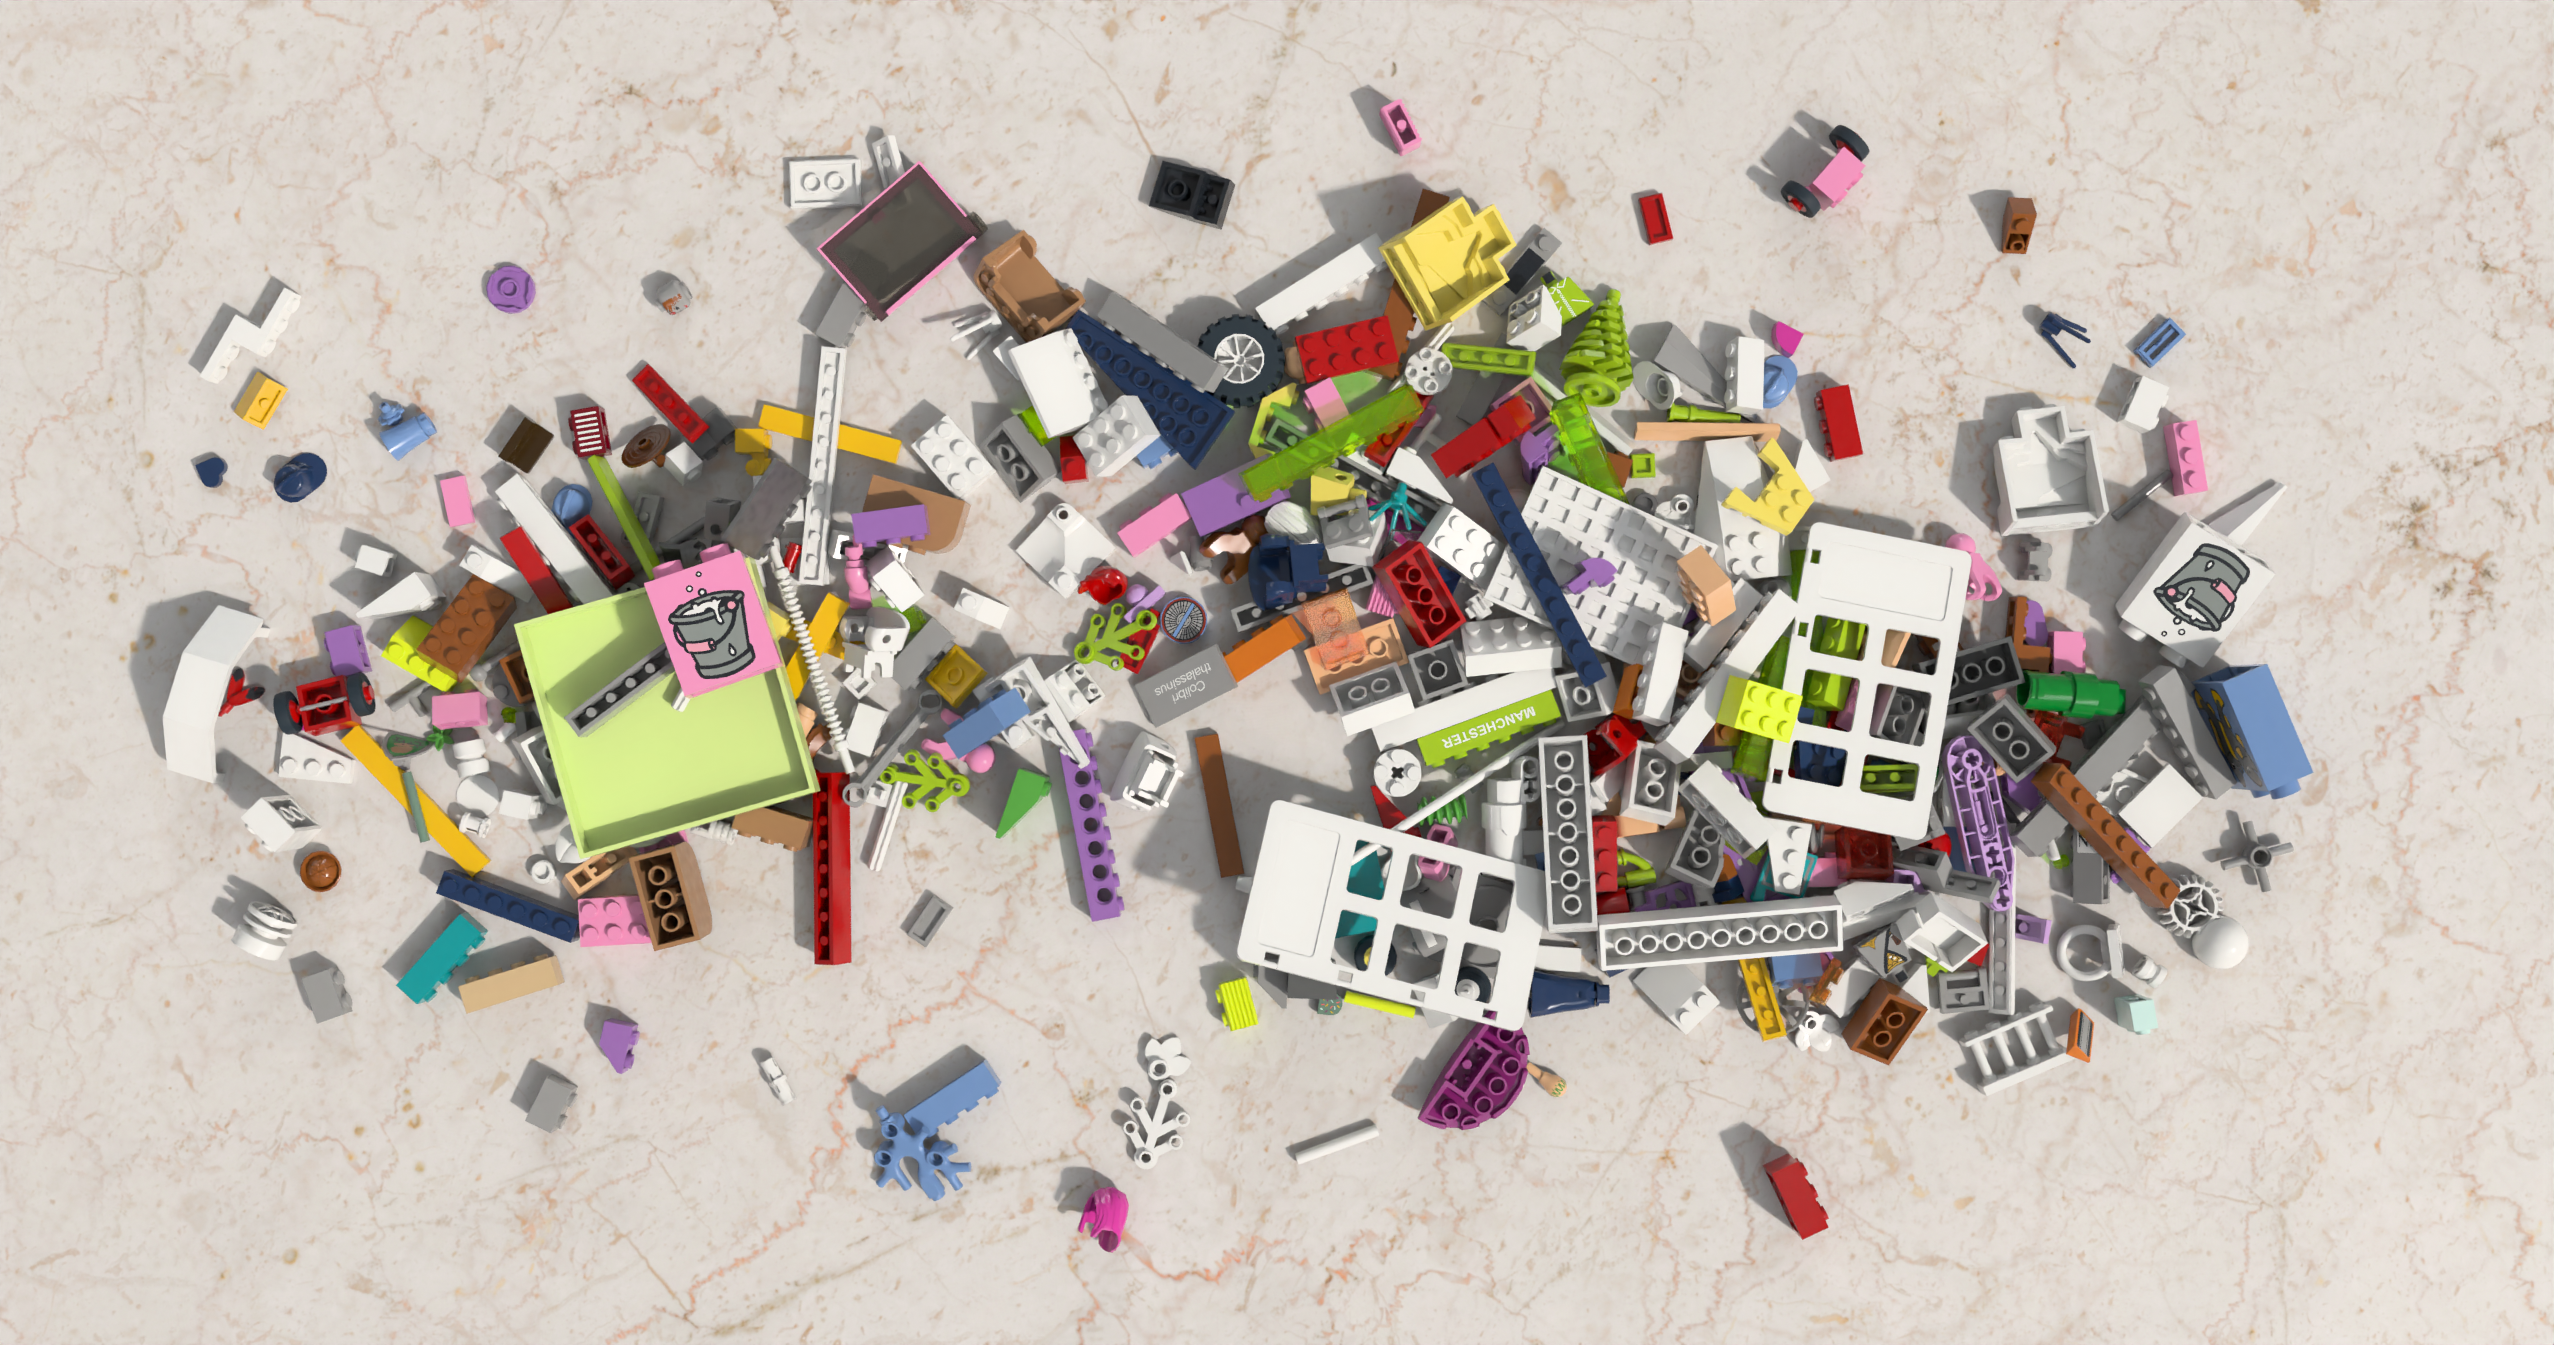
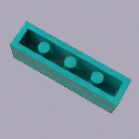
[396,912,488,1004]

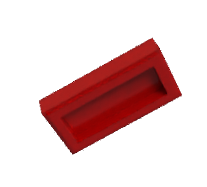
[1638,193,1673,246]

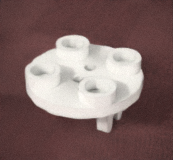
[1405,347,1452,395]

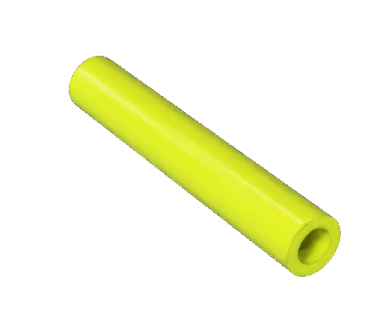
[1344,990,1416,1018]

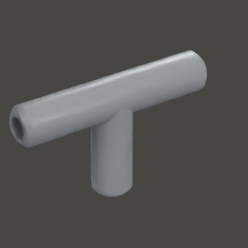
[389,681,433,717]

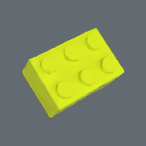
[1716,675,1803,743]

